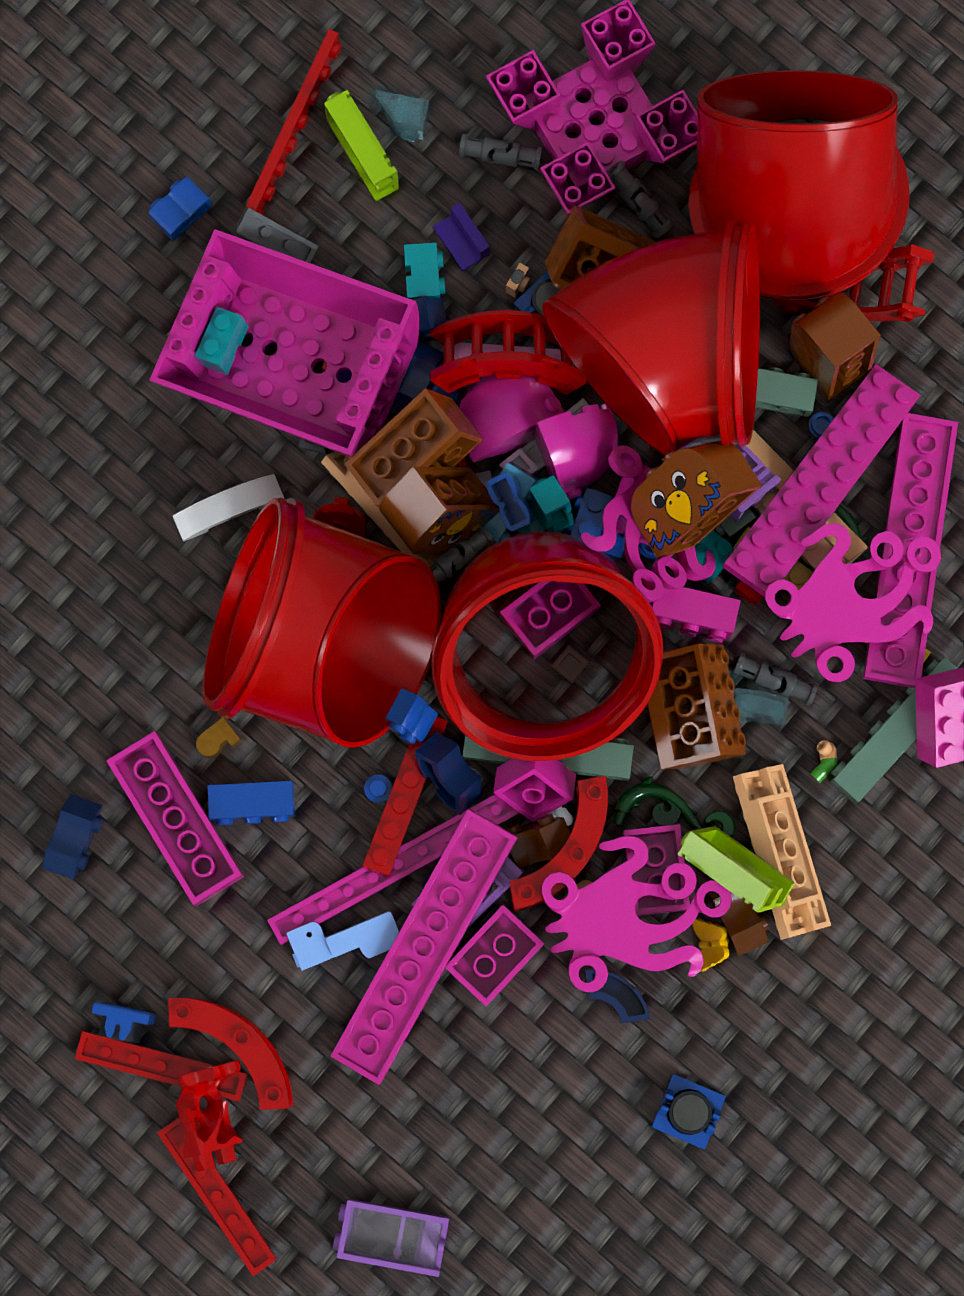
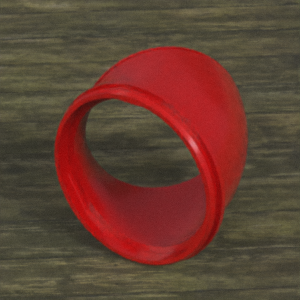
[689,70,909,301]
[542,219,760,456]
[202,497,441,747]
[432,531,663,761]

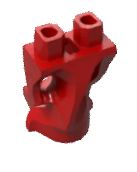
[176,1060,242,1172]

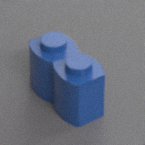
[148,177,212,241]
[487,471,534,532]
[385,689,438,745]

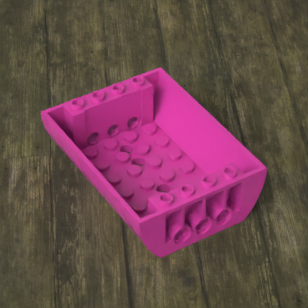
[150,229,419,457]

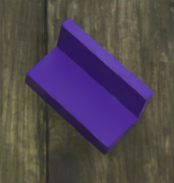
[433,203,490,272]

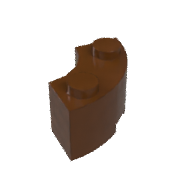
[504,813,571,868]
[707,880,769,956]

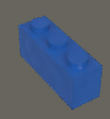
[208,781,295,826]

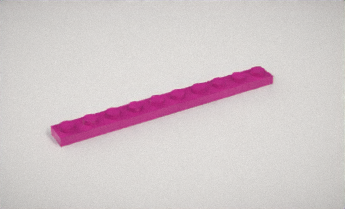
[267,794,520,945]

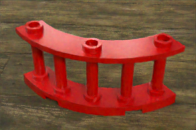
[773,244,934,322]
[430,309,587,395]
[509,776,608,912]
[168,998,294,1110]

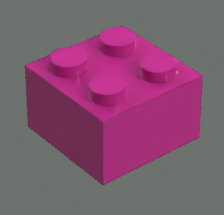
[493,758,576,822]

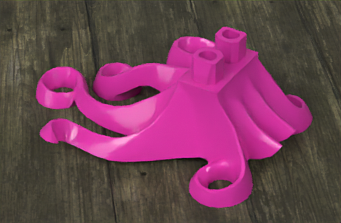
[581,445,716,603]
[765,523,941,682]
[542,836,732,992]

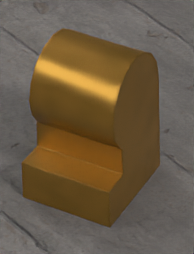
[196,717,242,758]

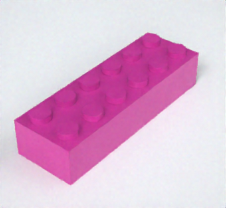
[106,731,245,906]

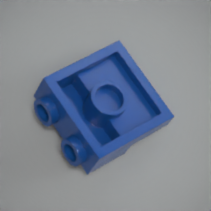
[565,487,624,560]

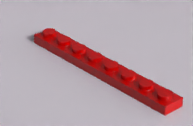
[239,29,342,220]

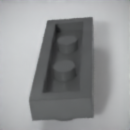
[234,207,319,263]

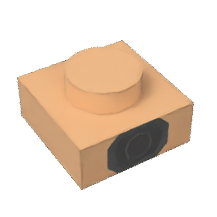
[506,263,531,298]

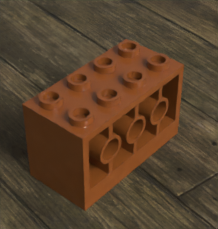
[545,205,656,290]
[344,388,483,507]
[648,644,746,770]

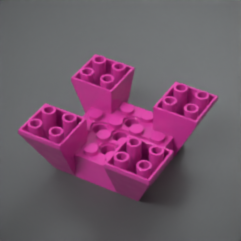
[486,0,697,216]

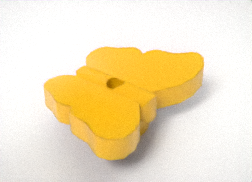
[692,919,729,972]

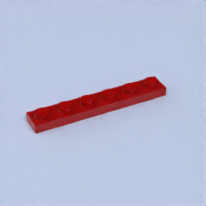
[363,717,448,877]
[75,1031,248,1102]
[157,1118,278,1276]

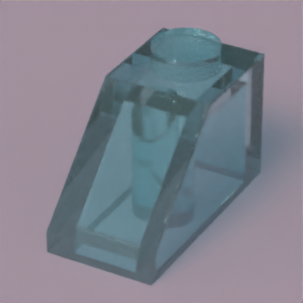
[375,90,430,141]
[733,688,788,726]

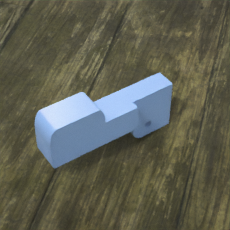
[286,911,399,971]

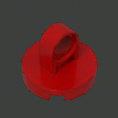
[312,496,367,537]

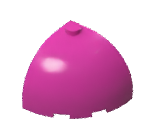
[460,375,564,462]
[534,404,618,499]

